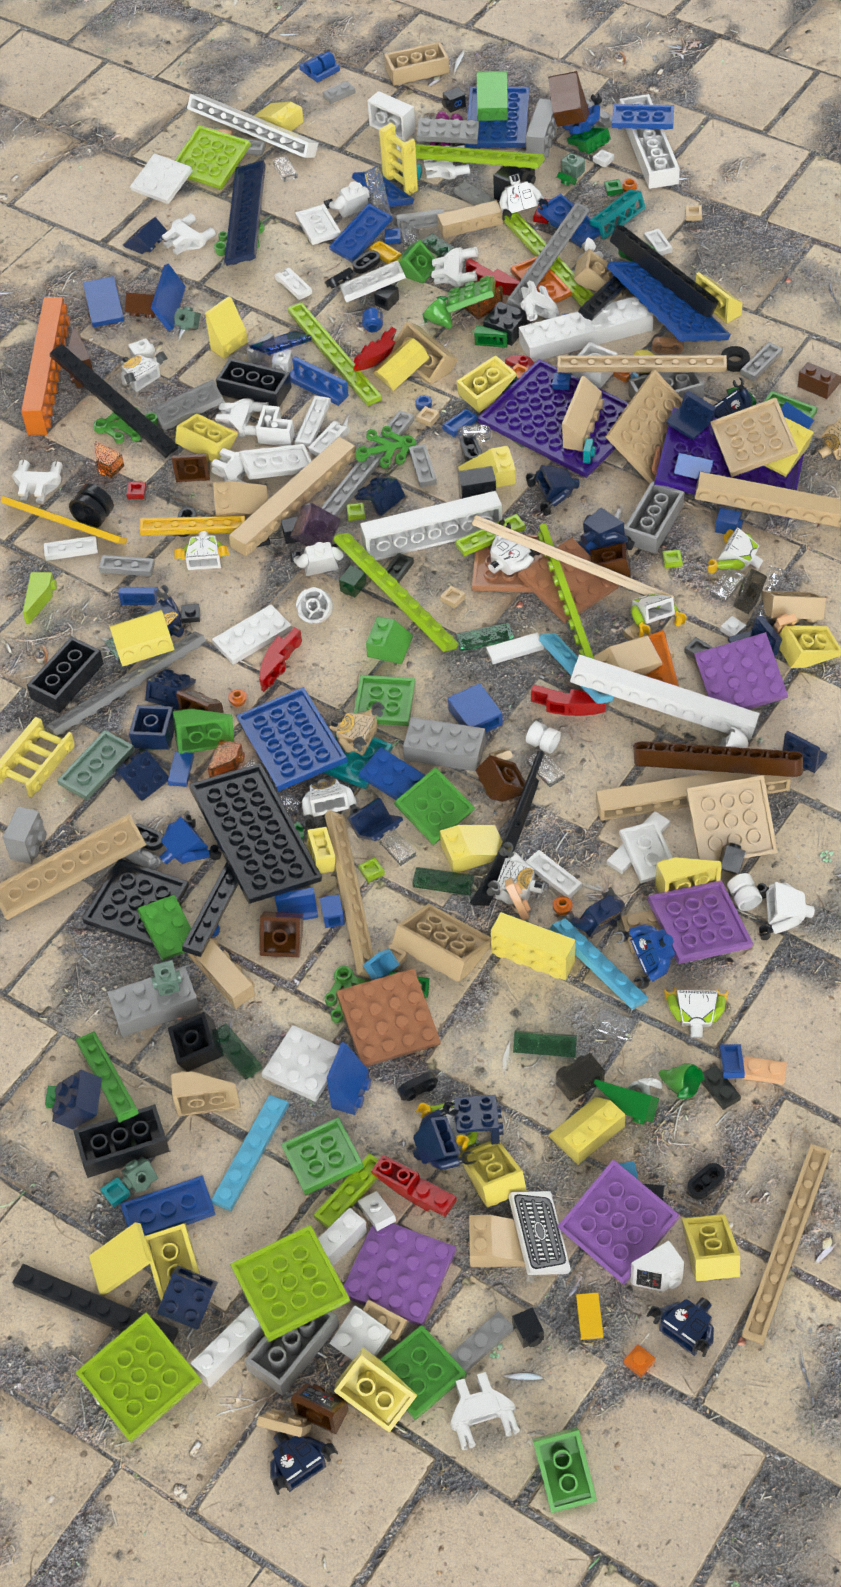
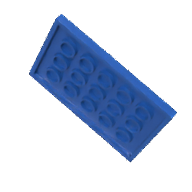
[465,87,529,149]
[236,687,348,792]

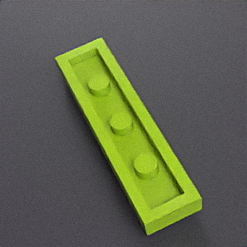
[455,514,526,557]
[314,1153,379,1229]

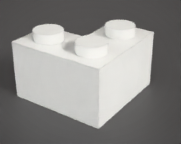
[256,405,295,446]

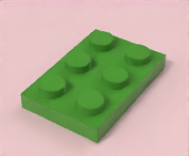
[137,895,192,961]

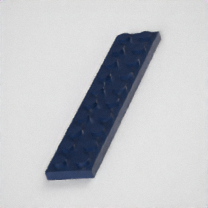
[224,160,266,266]

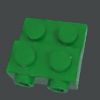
[567,126,611,154]

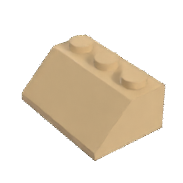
[761,590,826,623]

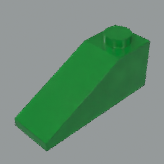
[594,1079,659,1125]

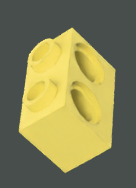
[307,827,335,874]

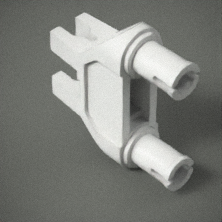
[424,145,470,180]
[162,213,216,255]
[431,246,478,287]
[520,280,559,321]
[215,398,269,438]
[211,448,246,483]
[12,460,63,504]
[450,1372,520,1450]

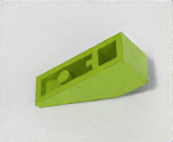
[23,572,57,624]

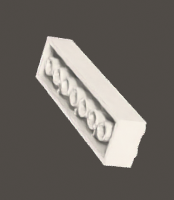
[619,94,680,189]
[519,296,653,362]
[360,491,502,560]

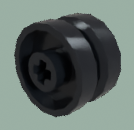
[69,484,114,528]

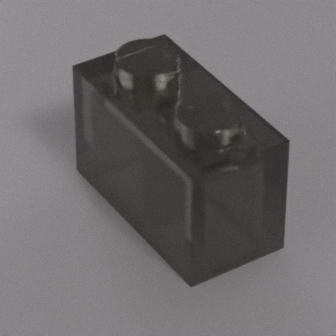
[733,568,768,614]
[556,1053,605,1102]

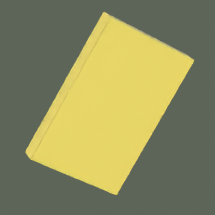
[89,1222,152,1295]

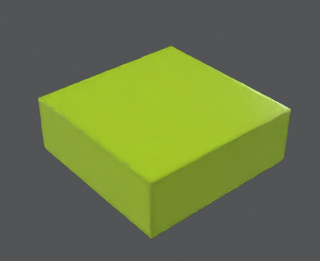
[346,503,366,521]
[662,550,683,568]
[358,857,385,883]

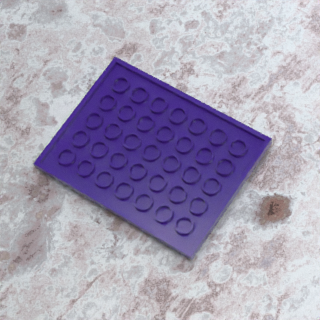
[478,359,629,478]
[654,407,804,519]

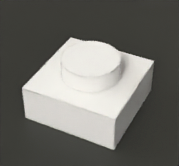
[593,149,614,167]
[720,616,746,637]

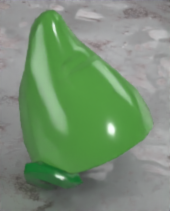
[422,296,452,329]
[659,1063,705,1099]

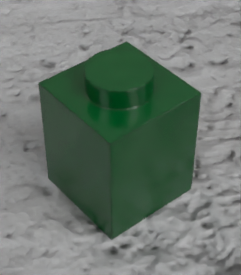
[339,566,367,598]

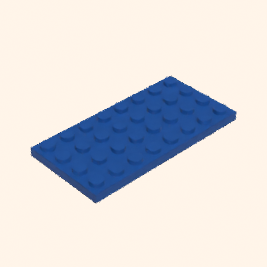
[607,262,731,342]

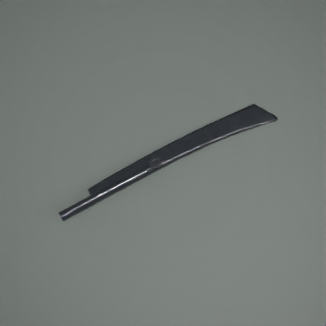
[470,750,545,906]

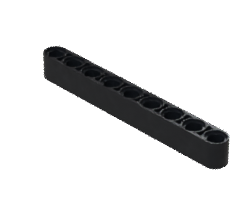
[610,225,719,317]

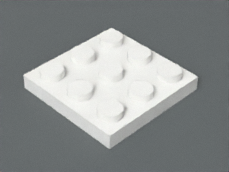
[130,153,193,204]
[261,1025,340,1102]

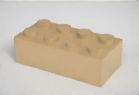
[384,41,449,86]

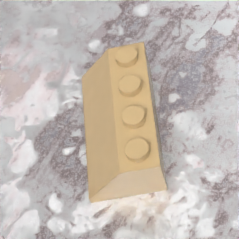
[392,321,458,384]
[562,376,604,451]

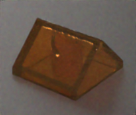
[464,286,503,320]

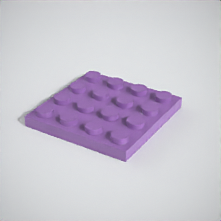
[694,632,788,709]
[647,880,753,964]
[557,1159,681,1285]
[343,1223,457,1327]

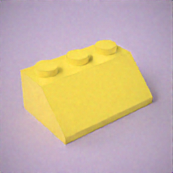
[696,272,742,324]
[373,338,429,391]
[175,413,238,462]
[110,610,175,666]
[549,1097,625,1165]

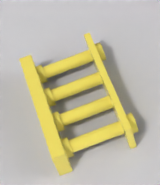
[379,123,418,195]
[0,717,75,798]

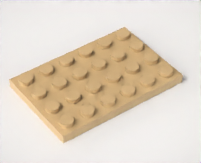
[606,370,683,484]

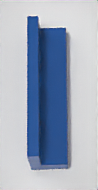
[289,356,349,406]

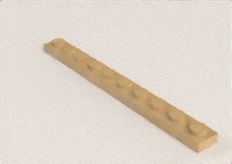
[557,355,727,372]
[325,810,374,979]
[742,1144,832,1345]

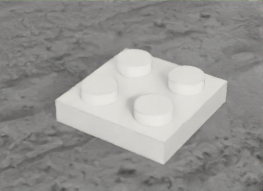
[329,1305,392,1360]

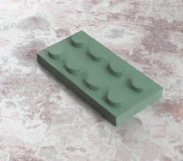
[57,730,135,801]

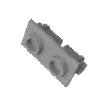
[123,848,163,870]

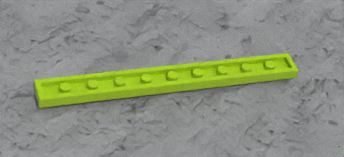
[415,144,545,169]
[503,212,594,306]
[288,302,382,407]
[537,523,594,659]
[333,533,459,652]

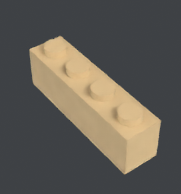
[437,200,503,238]
[188,937,255,1009]

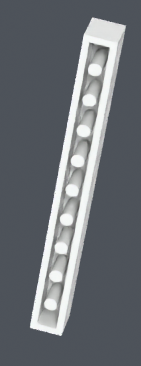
[187,94,318,158]
[570,655,759,741]
[191,1208,367,1388]

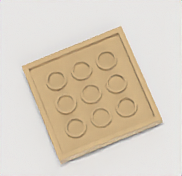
[710,398,798,477]
[686,775,778,861]

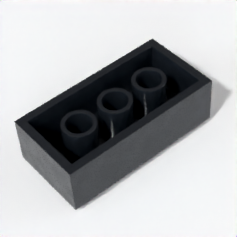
[216,358,292,407]
[27,636,104,713]
[73,1104,170,1178]

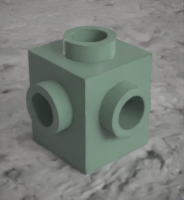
[561,152,585,179]
[174,306,201,331]
[151,960,182,996]
[121,1157,158,1192]

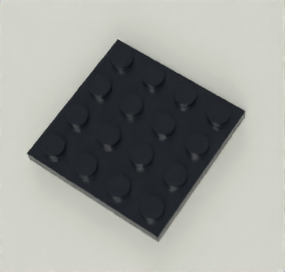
[82,859,189,947]

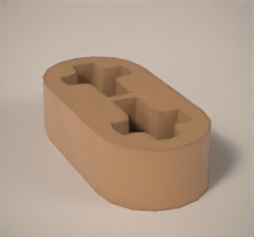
[652,337,684,354]

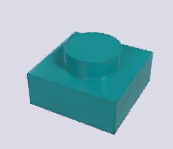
[583,438,596,464]
[100,1177,131,1208]

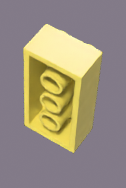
[491,912,576,980]

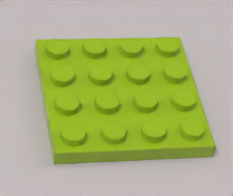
[175,125,251,190]
[230,1225,350,1342]
[75,1312,202,1443]

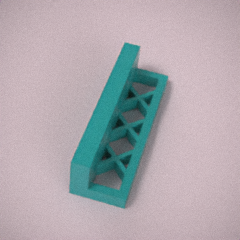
[589,189,646,239]

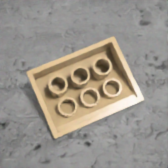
[392,904,491,982]

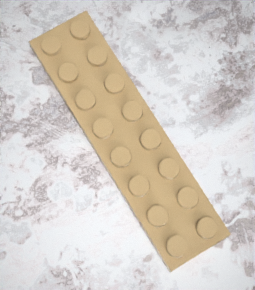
[0,814,146,920]

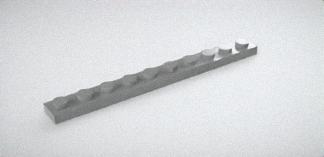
[506,202,590,309]
[312,410,414,530]
[46,631,206,736]

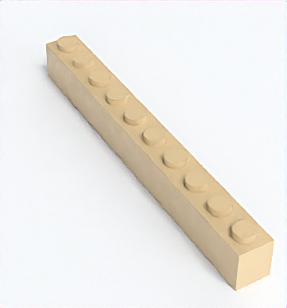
[229,437,355,556]
[695,472,841,528]
[596,772,791,821]

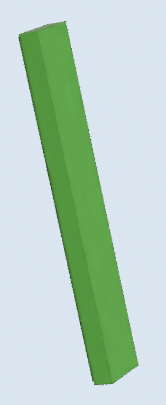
[76,1031,139,1122]

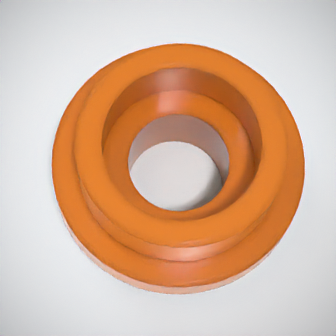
[622,178,637,192]
[228,689,247,707]
[553,896,573,915]

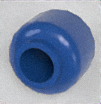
[362,307,383,333]

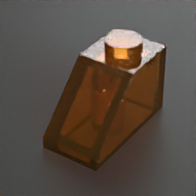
[94,441,124,478]
[208,740,245,778]

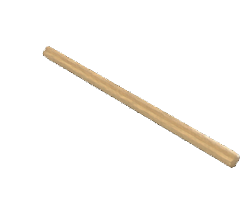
[472,515,674,599]

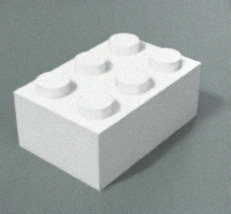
[367,91,416,141]

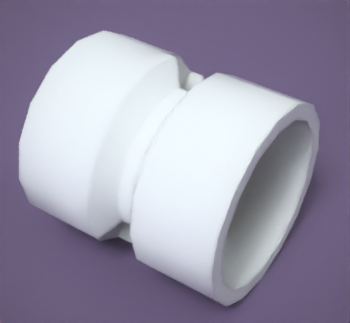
[526,721,561,754]
[727,873,762,911]

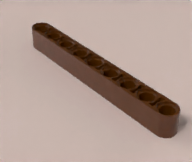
[633,741,803,777]

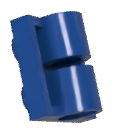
[299,51,340,83]

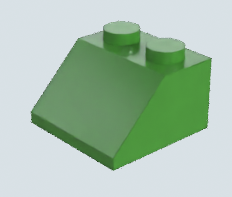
[396,240,436,284]
[366,616,413,664]

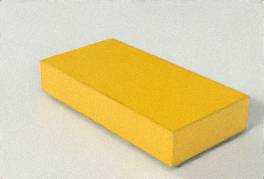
[368,240,402,264]
[576,1293,603,1340]

